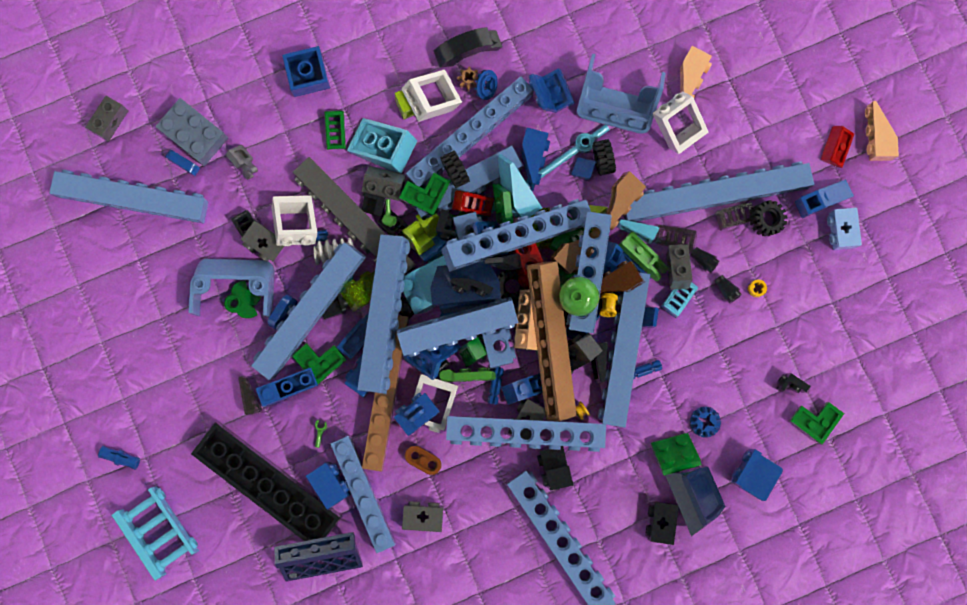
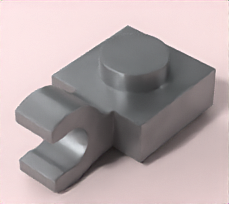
[226,145,258,180]

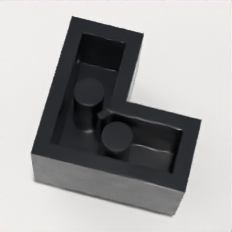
[537,446,573,491]

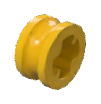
[748,280,767,297]
[576,401,590,420]

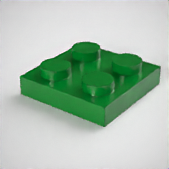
[651,433,701,476]

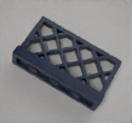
[274,532,363,582]

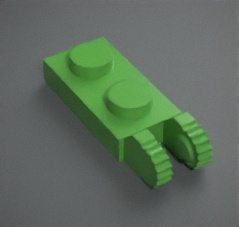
[619,231,668,281]
[439,368,496,382]

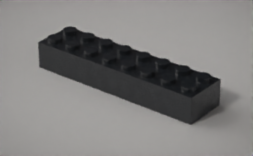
[191,422,343,541]

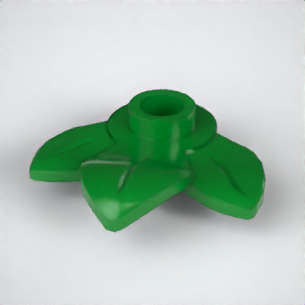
[224,281,262,319]

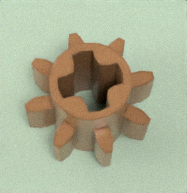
[457,66,478,92]

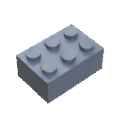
[155,98,228,167]

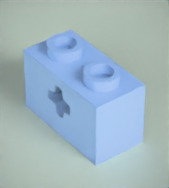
[827,208,862,250]

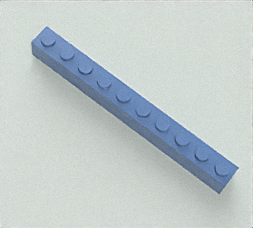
[624,161,814,222]

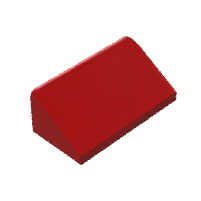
[821,126,854,168]

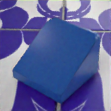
[571,157,596,181]
[642,307,659,328]

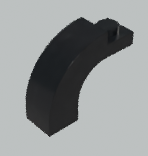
[433,27,502,68]

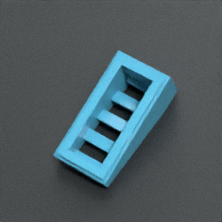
[617,219,659,244]
[661,283,699,318]

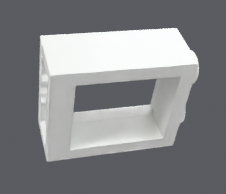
[402,70,462,122]
[653,91,709,154]
[271,196,317,246]
[412,374,458,433]

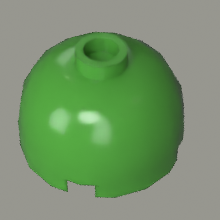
[559,277,599,316]

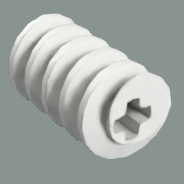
[314,238,354,265]

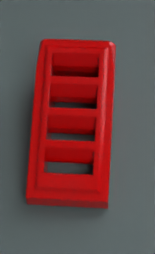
[452,190,494,217]

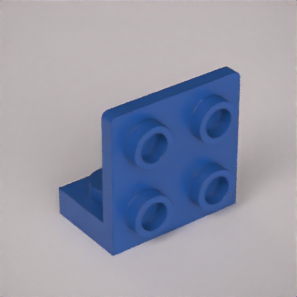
[404,344,460,380]

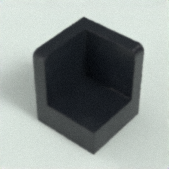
[361,192,387,217]

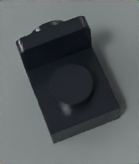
[436,209,458,241]
[322,293,348,320]
[776,373,811,394]

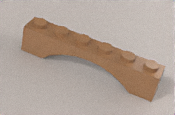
[549,171,646,274]

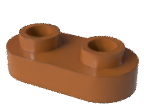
[405,446,442,475]

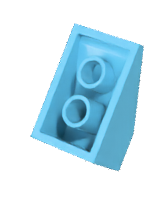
[347,118,417,174]
[498,154,542,218]
[403,256,447,315]

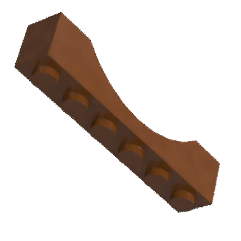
[564,260,645,327]

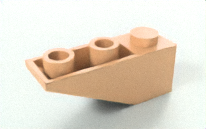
[680,46,712,109]
[865,101,899,161]
[514,290,537,351]

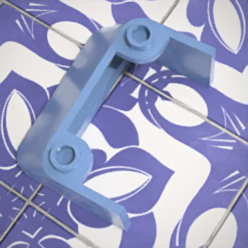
[577,54,666,134]
[189,259,275,318]

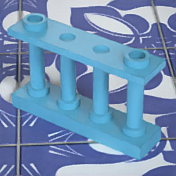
[112,487,199,581]

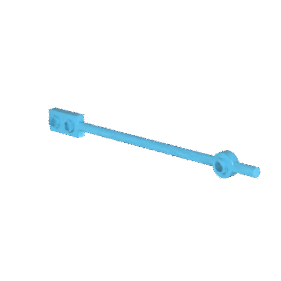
[427,124,610,263]

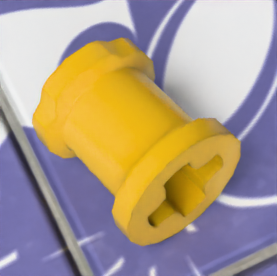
[599,293,618,317]

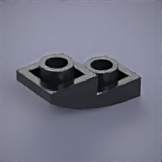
[450,278,493,298]

